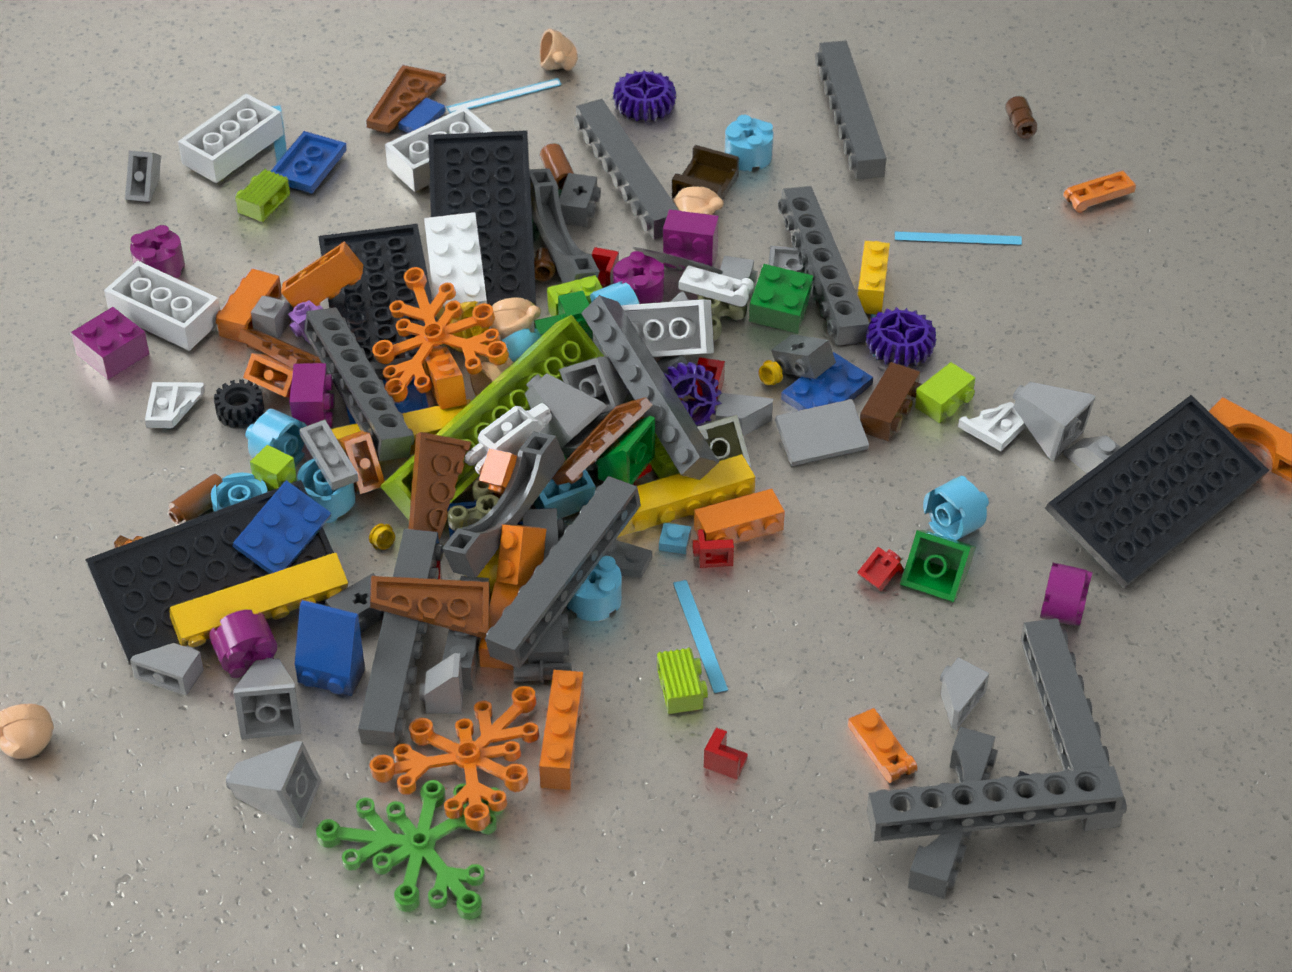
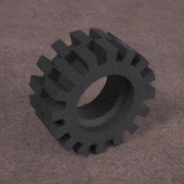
[214,379,264,428]

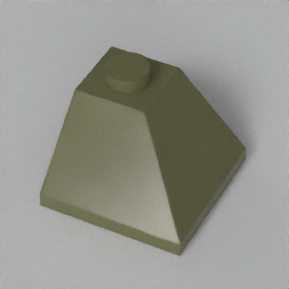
[696,415,752,467]

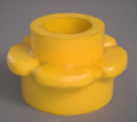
[758,360,783,385]
[369,523,396,550]

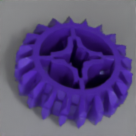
[613,70,676,122]
[866,307,937,367]
[663,362,722,425]

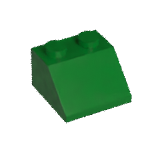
[596,416,655,484]
[900,530,976,602]

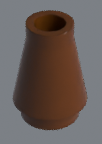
[534,248,555,282]

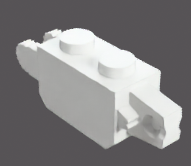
[464,403,552,475]

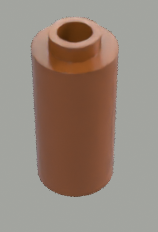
[540,143,574,192]
[168,474,223,524]

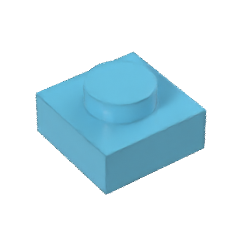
[659,523,691,554]

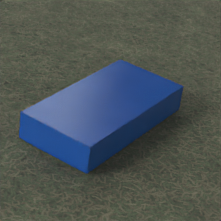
[398,98,446,133]

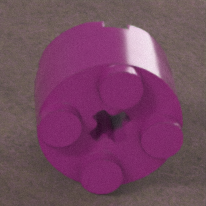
[130,225,185,279]
[613,251,664,304]
[1040,562,1092,626]
[210,610,278,678]

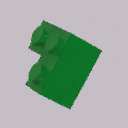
[534,290,593,341]

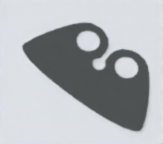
[633,247,723,275]

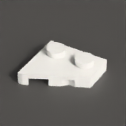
[145,382,205,428]
[958,402,1027,451]

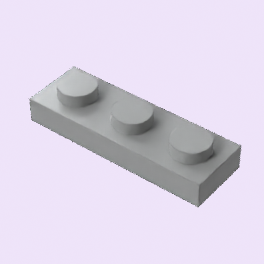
[299,420,358,490]

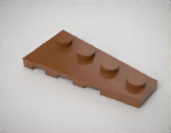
[366,65,446,133]
[238,329,328,374]
[552,397,652,485]
[409,432,471,541]
[370,576,489,639]

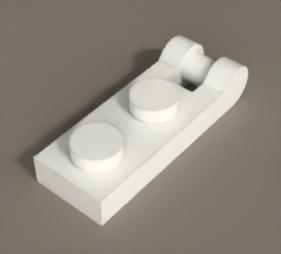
[679,265,755,307]

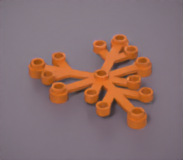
[372,267,509,402]
[370,686,540,831]

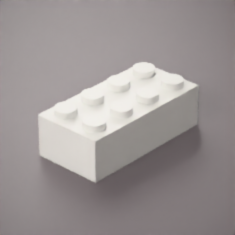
[178,93,284,183]
[385,107,493,192]
[424,212,487,321]
[104,261,220,351]
[603,299,714,357]

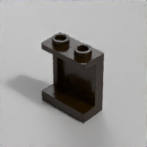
[672,145,739,200]

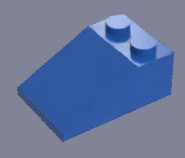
[295,600,365,696]

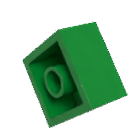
[749,264,813,334]

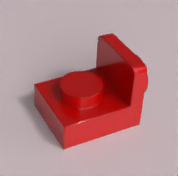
[692,529,734,568]
[857,547,904,592]

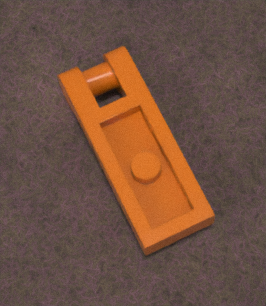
[1063,171,1136,213]
[848,708,918,783]

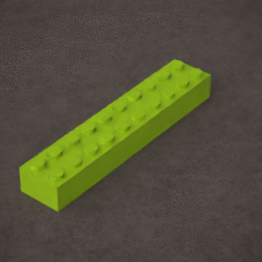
[381,315,604,520]

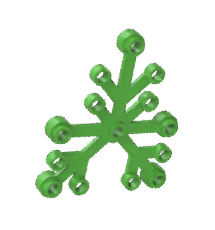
[316,780,505,920]

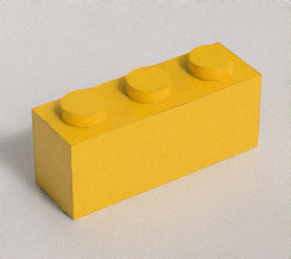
[858,241,890,315]

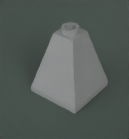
[559,356,629,413]
[525,373,607,448]
[1013,382,1096,461]
[234,658,301,739]
[226,741,321,829]

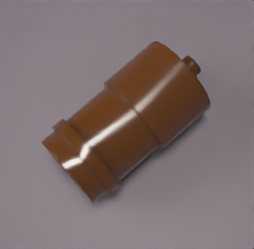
[1005,96,1037,139]

